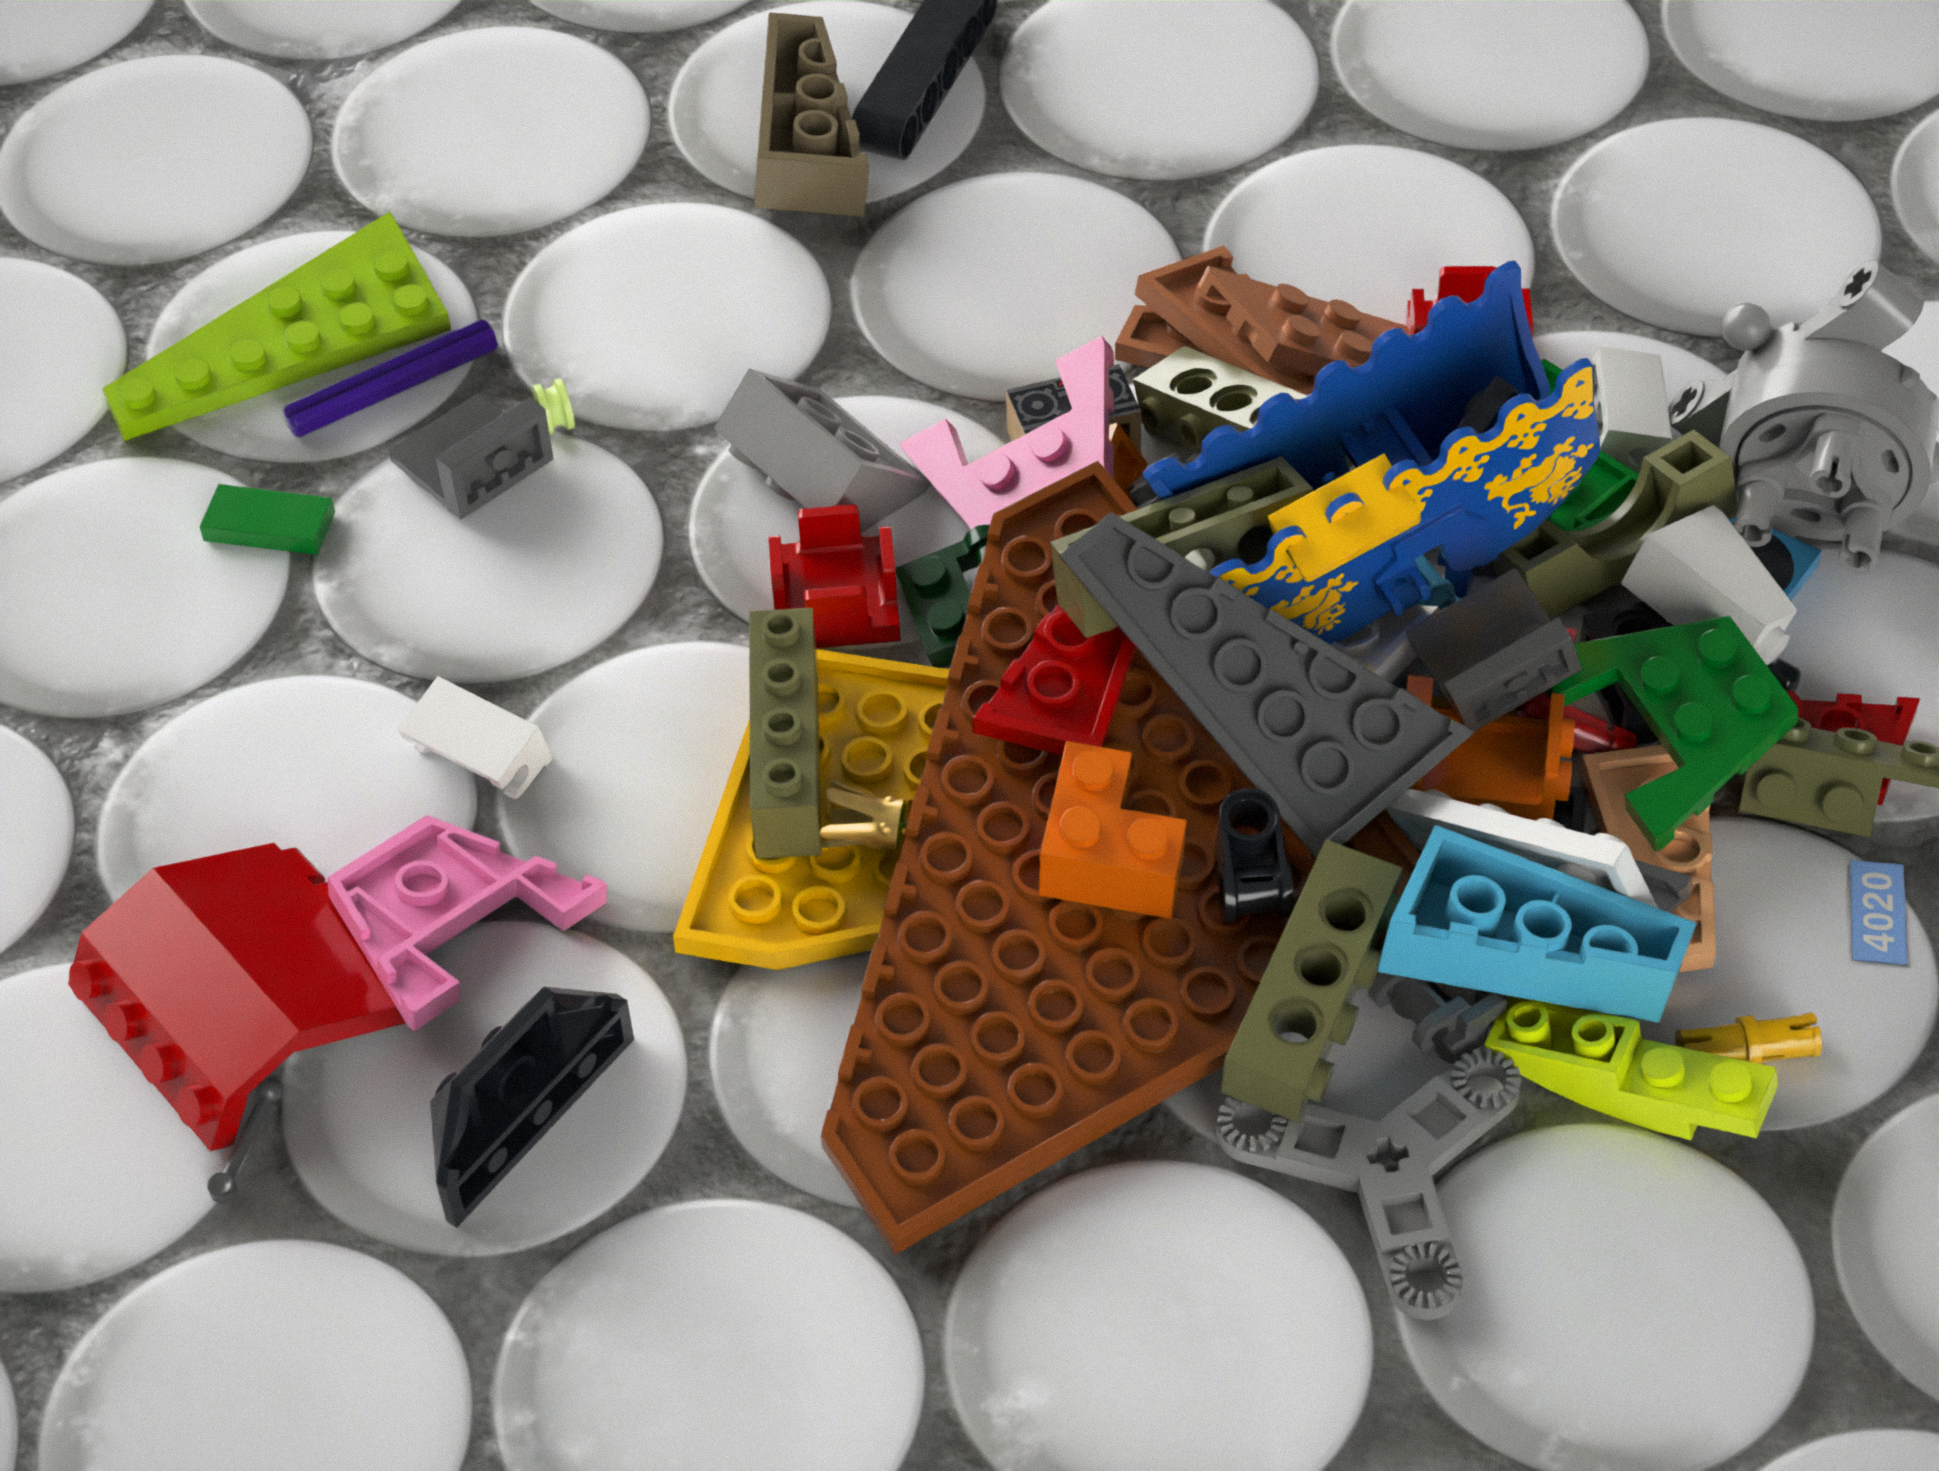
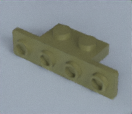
[1739,717,1939,837]

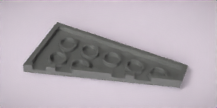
[1059,512,1475,859]

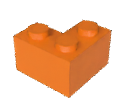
[1039,741,1187,919]

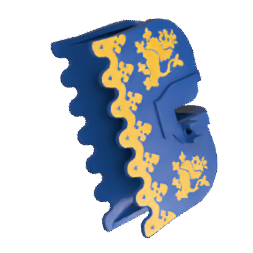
[1142,260,1600,645]

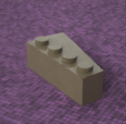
[754,12,870,217]

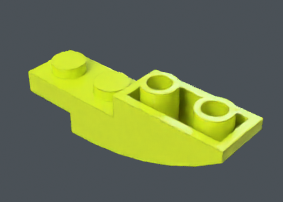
[1484,995,1778,1140]

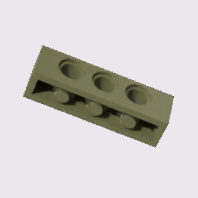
[1133,346,1353,468]
[1050,456,1313,638]
[749,608,822,859]
[1220,839,1402,1123]

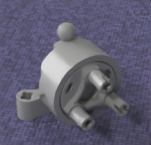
[1668,260,1939,574]

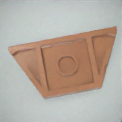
[1198,266,1409,377]

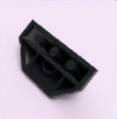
[430,986,634,1228]

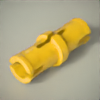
[1674,1012,1822,1064]

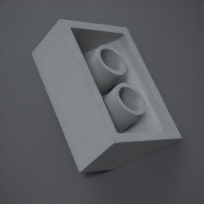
[713,369,931,533]

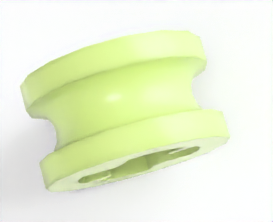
[532,378,575,435]

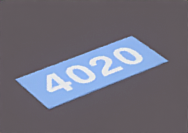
[1850,860,1908,965]

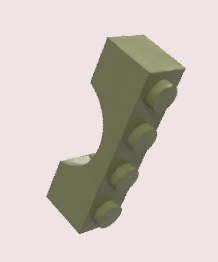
[1494,430,1738,620]

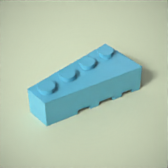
[1377,825,1697,1023]

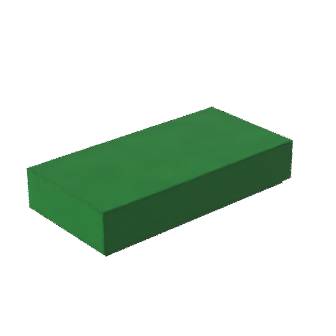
[199,484,335,555]

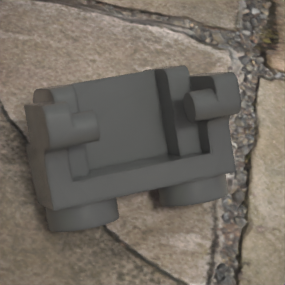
[1368,973,1507,1064]

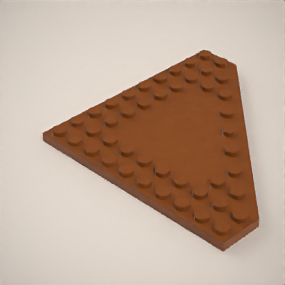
[821,460,1421,1255]

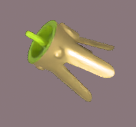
[819,780,907,851]

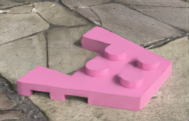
[900,336,1114,529]
[328,815,607,1031]

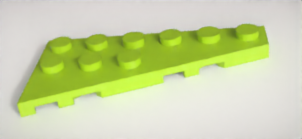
[102,211,451,441]

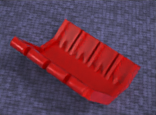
[68,843,406,1152]

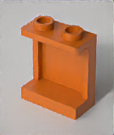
[1406,675,1575,821]

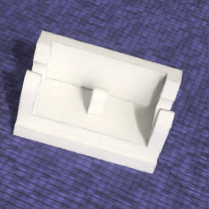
[1591,346,1672,472]
[397,676,554,799]

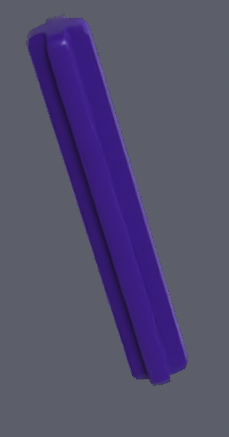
[283,319,498,437]

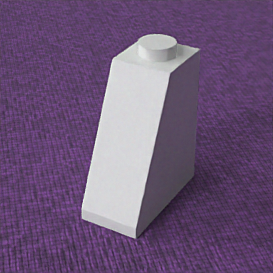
[1621,505,1797,665]

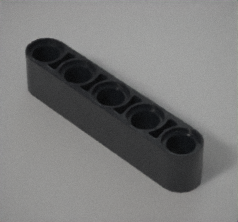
[851,0,998,160]

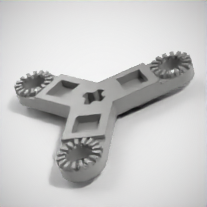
[1217,1048,1521,1320]

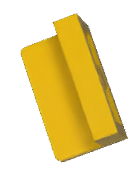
[1268,454,1421,582]

